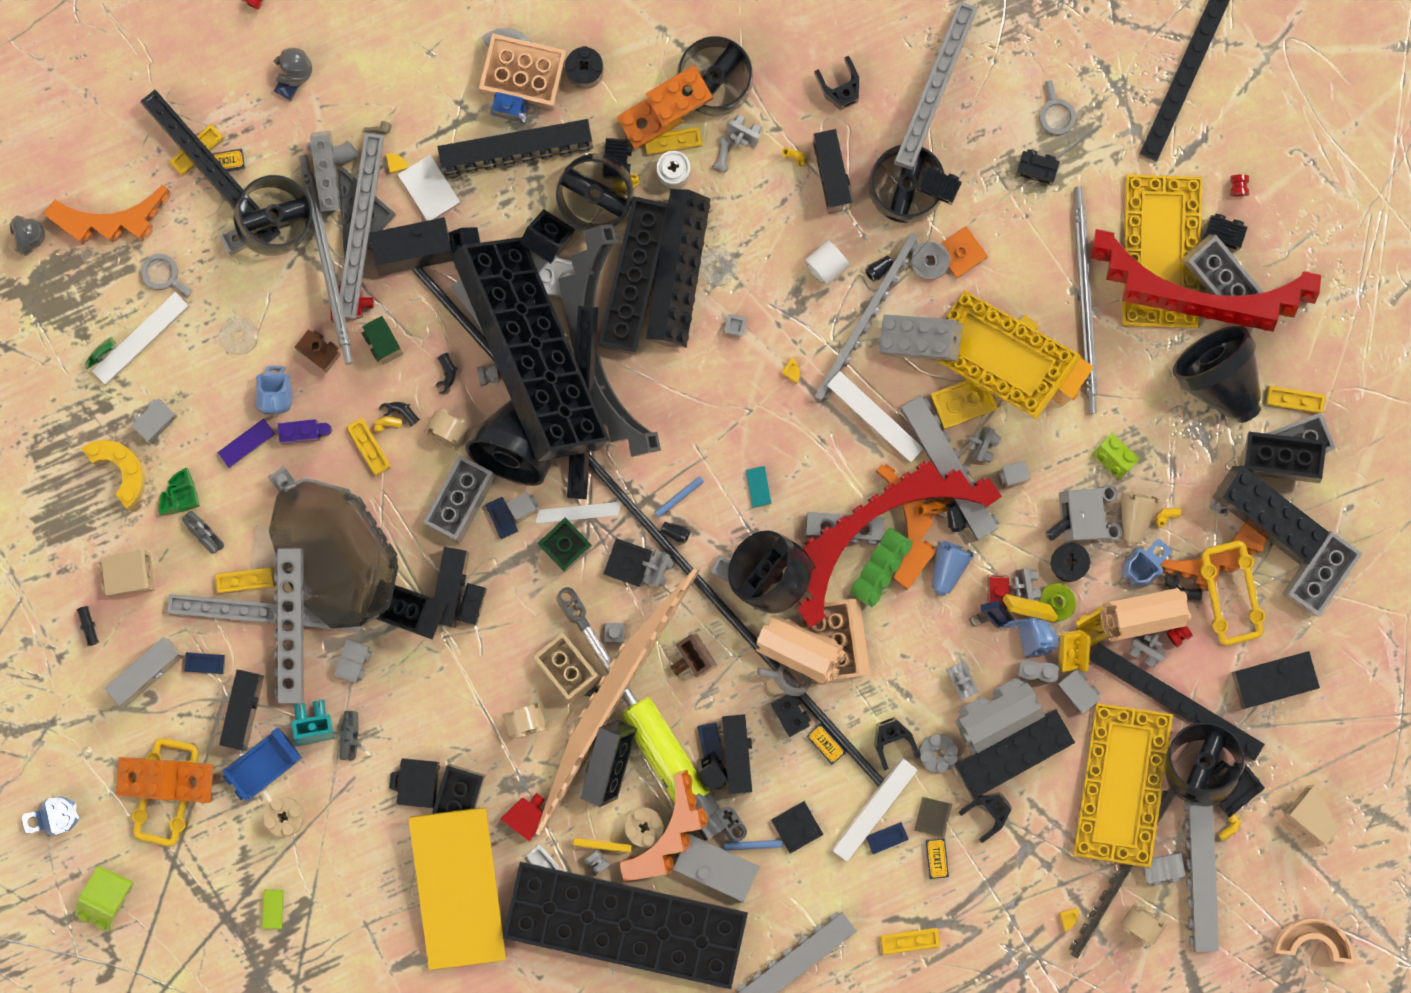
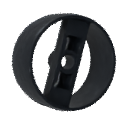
[677,36,753,116]
[869,145,945,223]
[556,153,634,231]
[234,175,312,256]
[728,530,811,614]
[1165,722,1245,806]

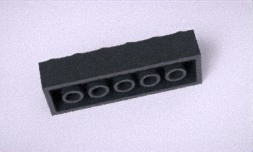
[1212,465,1329,564]
[954,709,1075,799]

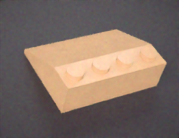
[479,34,567,110]
[799,599,870,684]

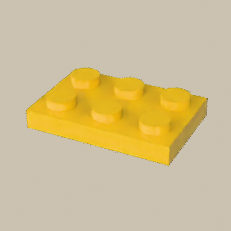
[930,380,998,430]

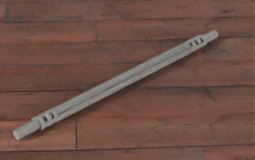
[299,155,353,365]
[1074,186,1097,414]

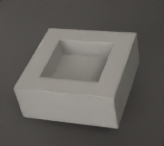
[724,314,747,337]
[710,555,730,581]
[604,622,625,643]

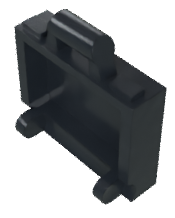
[389,758,440,808]
[1205,760,1265,817]

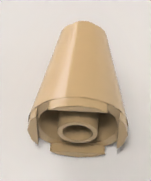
[1121,491,1160,546]

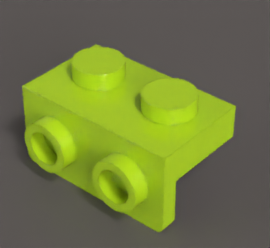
[1092,433,1140,480]

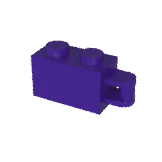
[277,419,332,445]

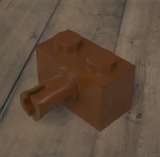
[294,329,341,372]
[670,633,718,677]

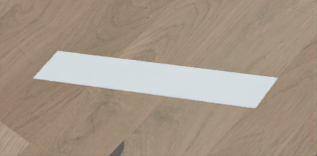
[535,502,621,524]

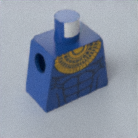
[490,92,529,123]

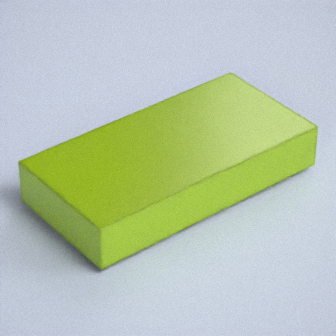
[262,889,284,929]

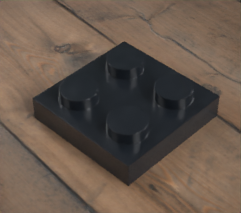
[603,538,652,587]
[771,801,824,854]

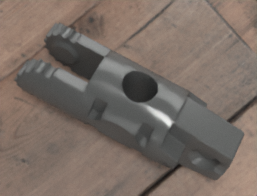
[182,511,224,554]
[339,711,359,761]

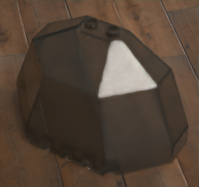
[269,477,399,629]

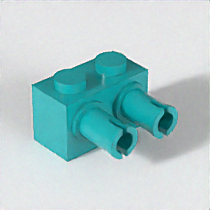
[291,699,335,746]

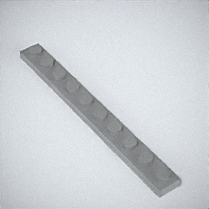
[895,1,978,170]
[340,133,385,320]
[815,233,919,402]
[167,594,361,631]

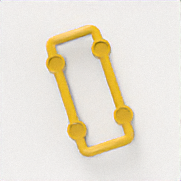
[1200,540,1265,646]
[132,738,199,847]

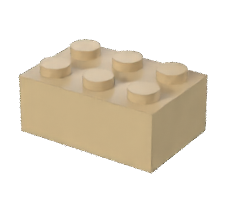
[533,632,601,704]

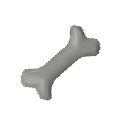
[712,136,735,173]

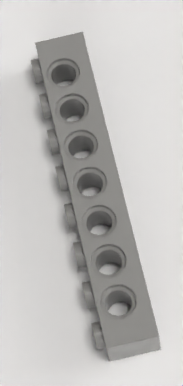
[274,547,304,703]

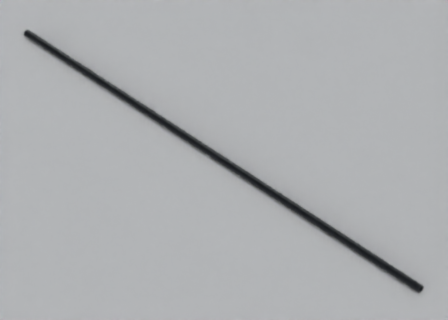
[412,267,884,787]

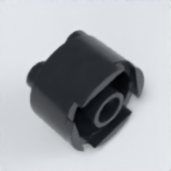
[565,46,604,89]

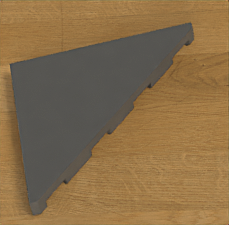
[339,166,396,263]

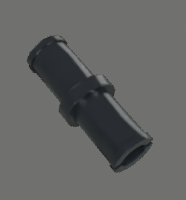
[76,606,99,646]

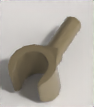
[364,121,392,134]
[969,614,990,627]

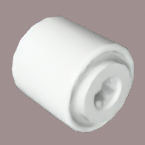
[656,151,691,189]
[805,240,850,285]

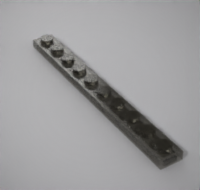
[1069,788,1176,959]

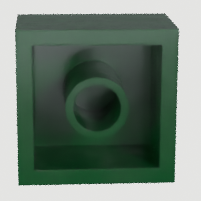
[361,316,403,365]
[537,517,592,573]

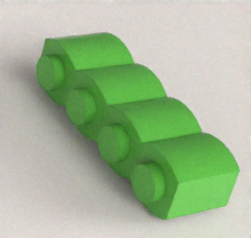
[850,528,913,607]

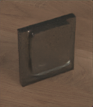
[914,797,952,838]

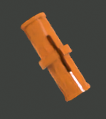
[916,499,951,516]

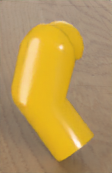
[782,147,807,166]
[612,174,640,192]
[374,416,402,432]
[1155,508,1181,527]
[1218,814,1241,841]

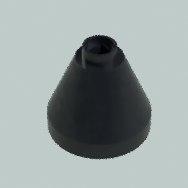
[1172,325,1261,423]
[465,400,550,486]

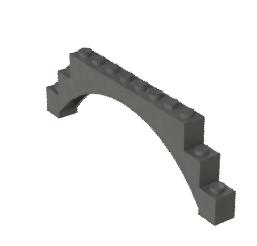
[558,225,661,457]

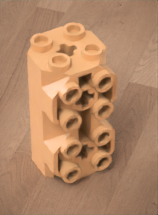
[1100,588,1191,641]
[756,615,846,684]

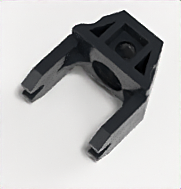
[814,55,859,110]
[874,717,920,771]
[958,792,1012,843]

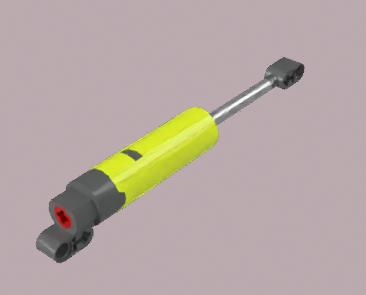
[556,587,747,842]

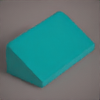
[746,466,772,508]

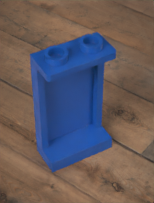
[222,727,303,801]

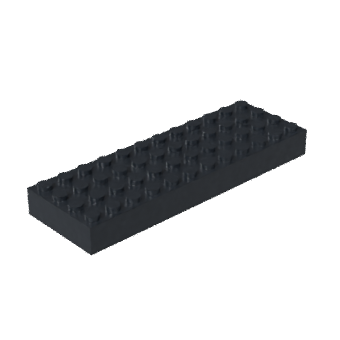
[451,237,610,462]
[503,861,748,989]

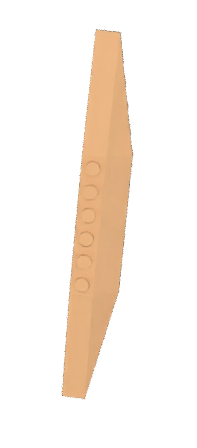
[536,568,700,836]

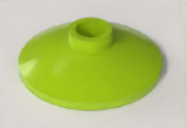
[1041,583,1076,621]

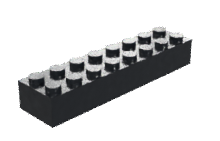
[437,119,593,177]
[646,189,711,348]
[598,196,668,356]

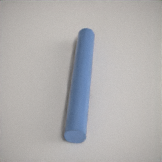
[655,476,704,518]
[724,840,782,850]

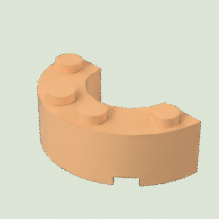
[1272,918,1354,963]

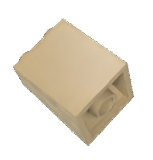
[99,550,155,597]
[1284,785,1338,845]

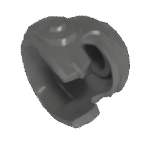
[273,48,312,86]
[10,216,45,256]

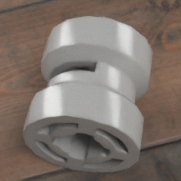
[477,363,500,386]
[584,849,610,876]

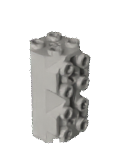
[955,678,1045,754]

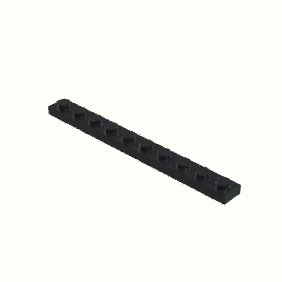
[1139,0,1230,162]
[140,89,281,243]
[567,306,598,499]
[1089,643,1265,761]

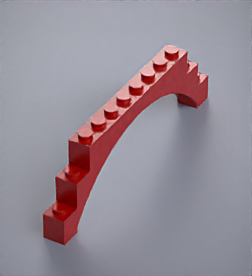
[1090,229,1321,332]
[797,461,1002,628]

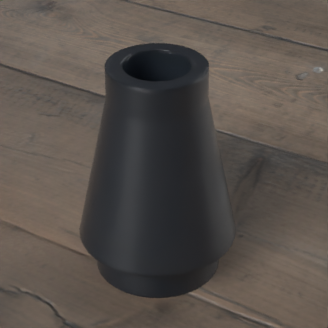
[865,255,893,282]
[946,502,966,532]
[661,521,691,544]

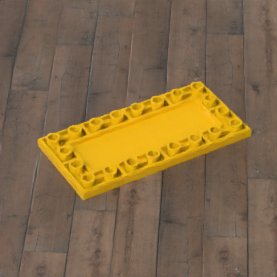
[1122,174,1203,329]
[934,290,1081,420]
[1073,703,1173,868]
[408,807,506,970]

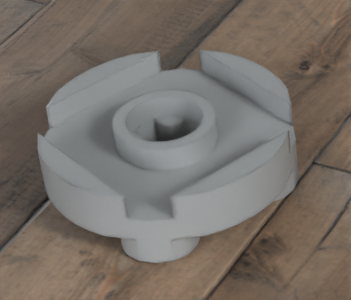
[912,241,951,279]
[919,734,958,773]

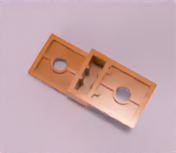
[616,65,714,150]
[116,757,213,803]

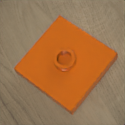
[941,226,988,279]

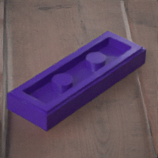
[217,418,276,468]

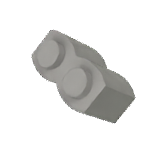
[334,639,372,683]
[1017,660,1059,683]
[1143,853,1186,886]

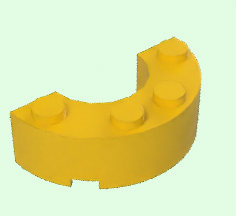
[81,440,146,511]

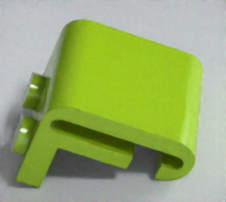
[75,865,134,932]

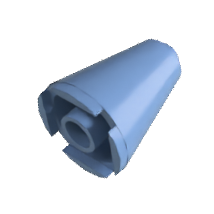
[932,540,975,596]

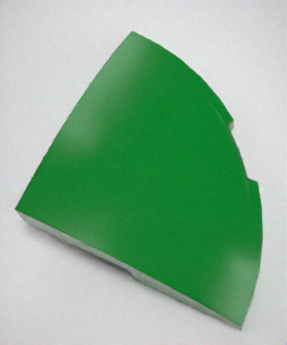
[85,337,117,369]
[159,468,200,516]

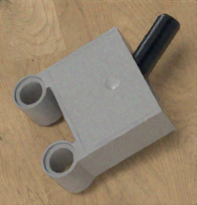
[1046,485,1122,542]

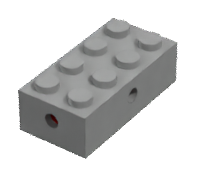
[878,314,963,362]

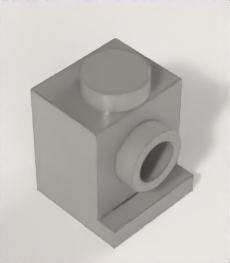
[220,229,247,256]

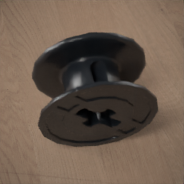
[1050,543,1091,582]

